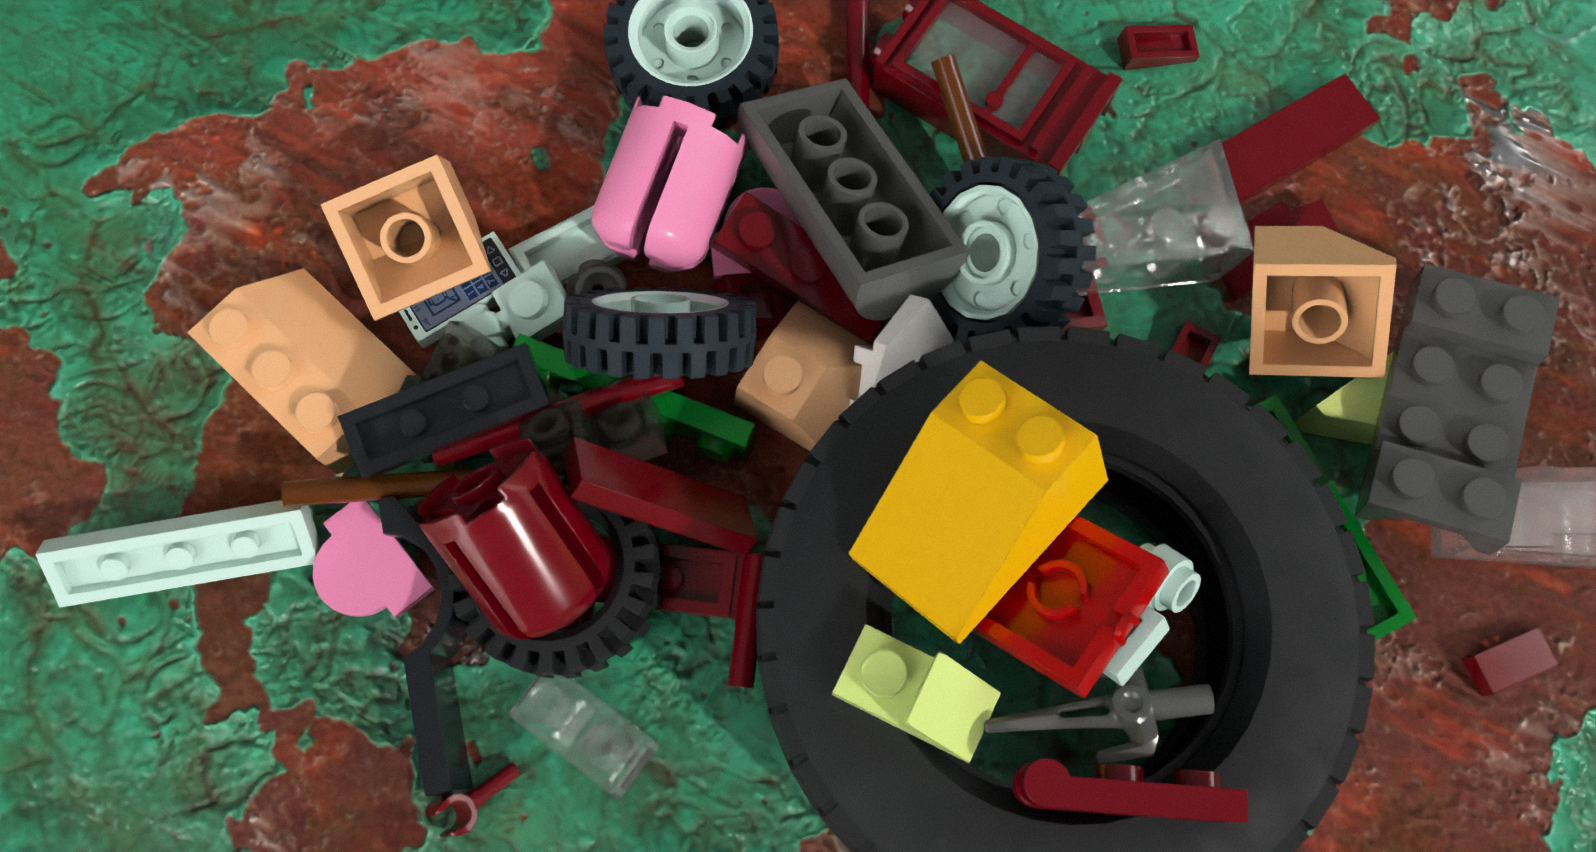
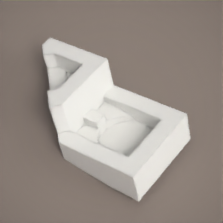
[849,294,954,406]

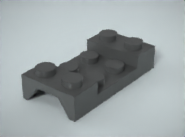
[1354,263,1560,555]

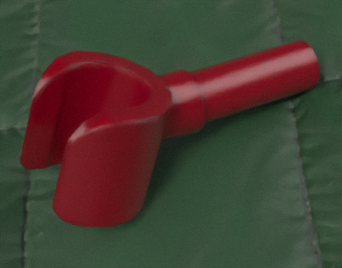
[425,762,521,837]

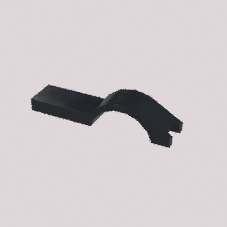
[378,496,473,796]

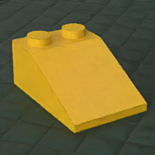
[849,360,1108,645]

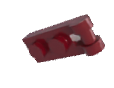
[1012,758,1249,823]

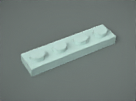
[35,500,322,607]

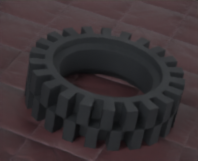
[448,465,666,679]

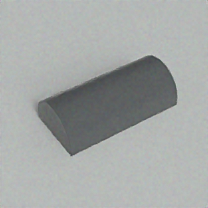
[738,78,970,320]

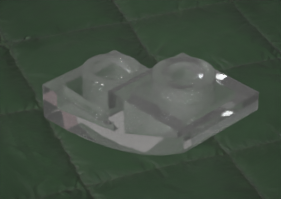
[507,675,660,800]

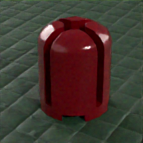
[417,437,612,640]

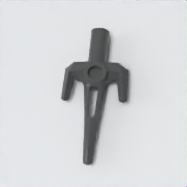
[984,666,1214,764]

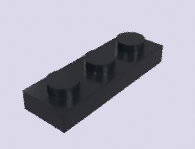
[337,343,553,479]

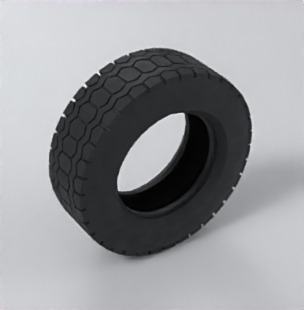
[756,326,1375,852]

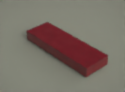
[1195,73,1380,211]
[563,437,758,555]

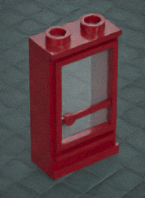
[870,0,1123,176]

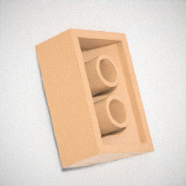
[187,268,424,477]

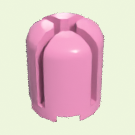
[592,96,749,273]

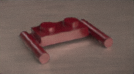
[565,536,763,689]

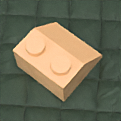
[320,155,491,321]
[1249,226,1397,378]

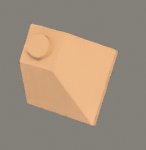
[733,301,873,451]

